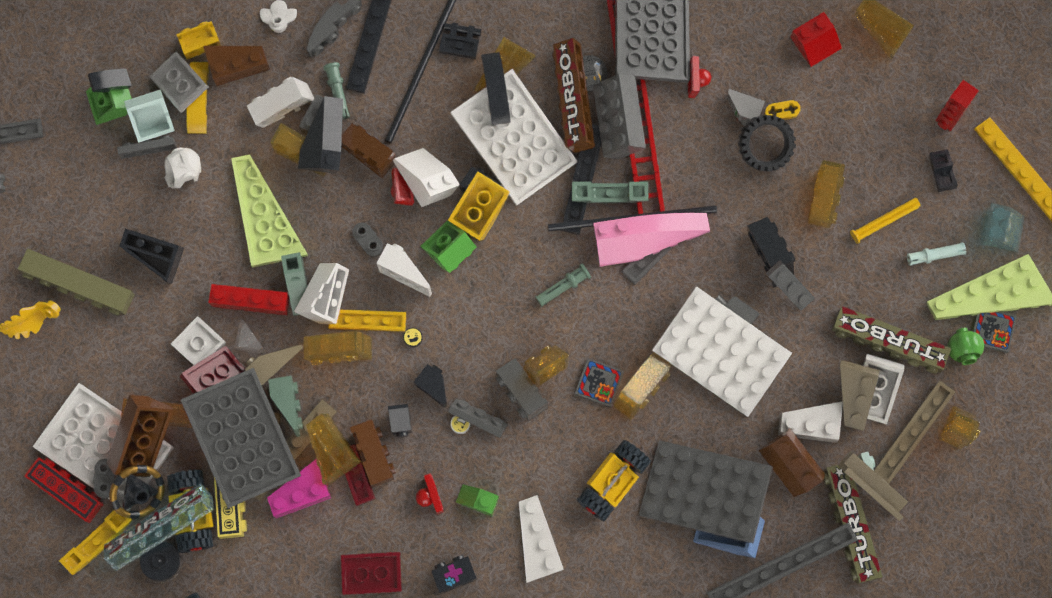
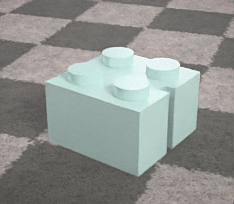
[124,90,175,143]

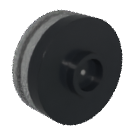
[140,541,181,583]

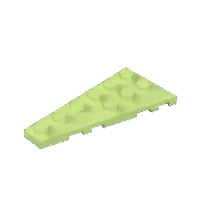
[231,155,308,268]
[926,254,1052,320]

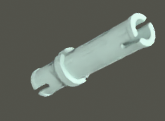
[907,242,966,266]

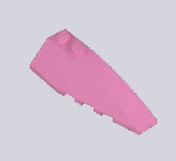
[594,213,710,267]

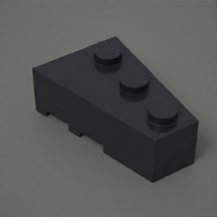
[747,217,796,287]
[119,228,184,284]

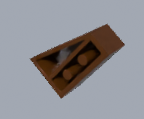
[350,419,396,487]

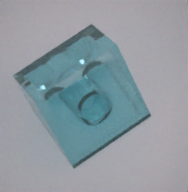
[980,203,1025,253]

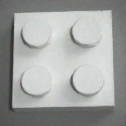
[171,316,226,365]

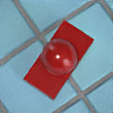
[687,56,712,98]
[390,168,414,206]
[415,474,444,515]

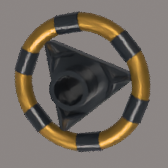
[109,465,165,519]

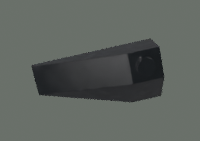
[298,96,343,174]

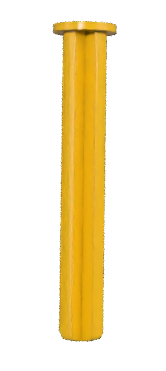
[850,198,920,244]

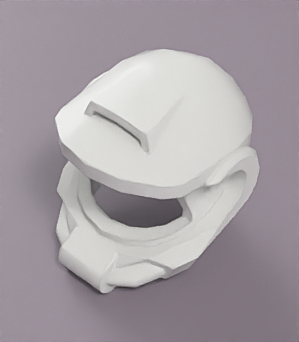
[164,147,201,188]

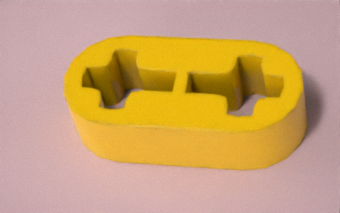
[765,100,800,120]

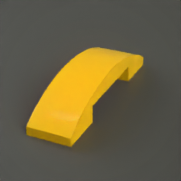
[187,62,209,134]
[59,510,132,575]

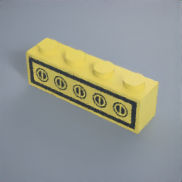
[214,478,247,539]

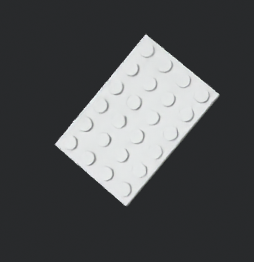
[450,69,577,206]
[652,287,792,417]
[33,383,174,511]

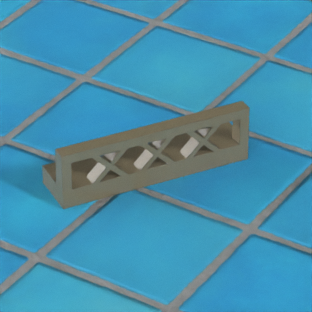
[838,451,908,521]

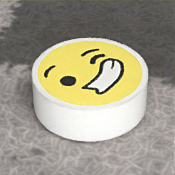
[451,416,470,434]

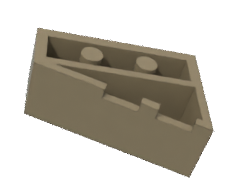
[840,360,879,431]

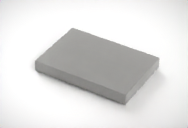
[149,52,208,113]

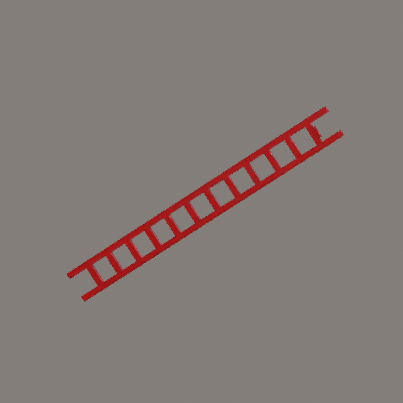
[606,0,665,214]

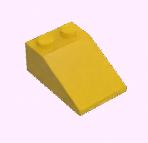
[448,172,510,241]

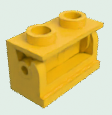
[176,21,221,59]

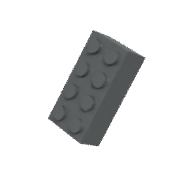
[593,73,646,159]

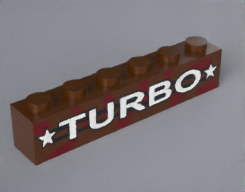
[552,38,595,153]

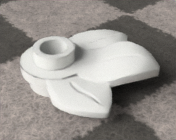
[260,0,297,33]

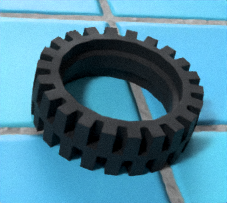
[738,115,796,171]

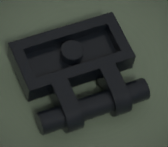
[439,22,482,59]

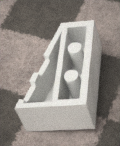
[247,77,314,127]
[294,263,349,324]
[778,401,843,443]

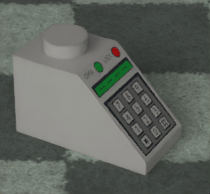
[727,89,765,126]

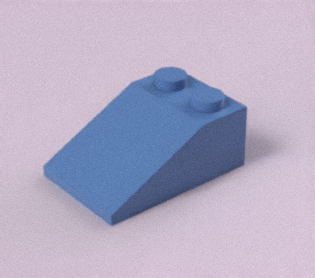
[693,517,765,558]

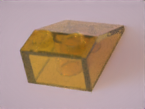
[523,345,569,387]

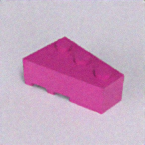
[267,459,331,519]

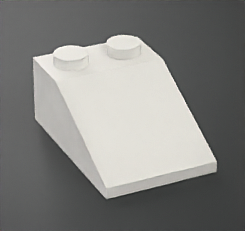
[393,148,460,207]
[377,243,432,297]
[863,354,904,424]

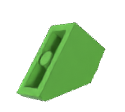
[456,484,499,516]

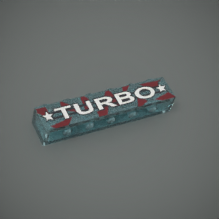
[104,484,214,571]

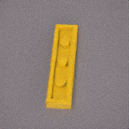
[328,310,406,332]

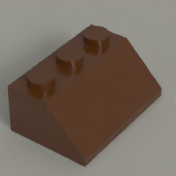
[758,428,825,497]

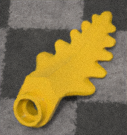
[0,301,61,339]

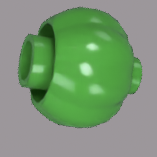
[947,328,984,365]

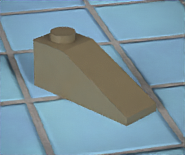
[242,345,303,385]

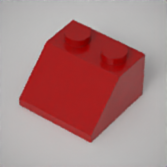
[790,12,842,67]

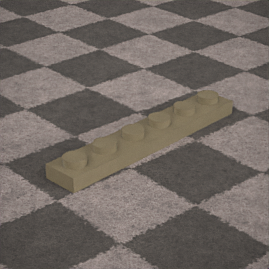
[874,381,955,484]
[255,400,337,501]

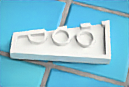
[519,495,564,583]

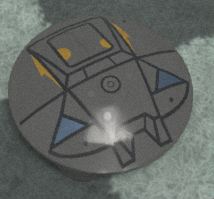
[583,55,608,91]

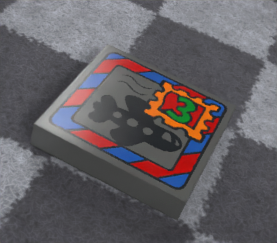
[973,311,1017,353]
[575,358,624,408]

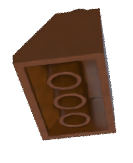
[106,395,174,477]

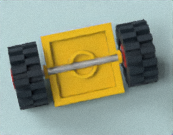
[577,440,651,522]
[167,470,214,553]

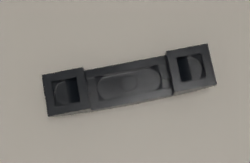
[481,52,511,125]

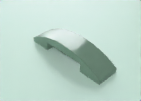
[572,182,648,203]

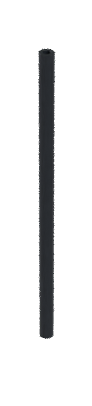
[385,0,456,143]
[547,205,717,232]

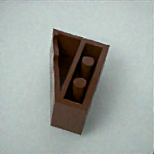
[203,46,270,86]
[341,123,396,178]

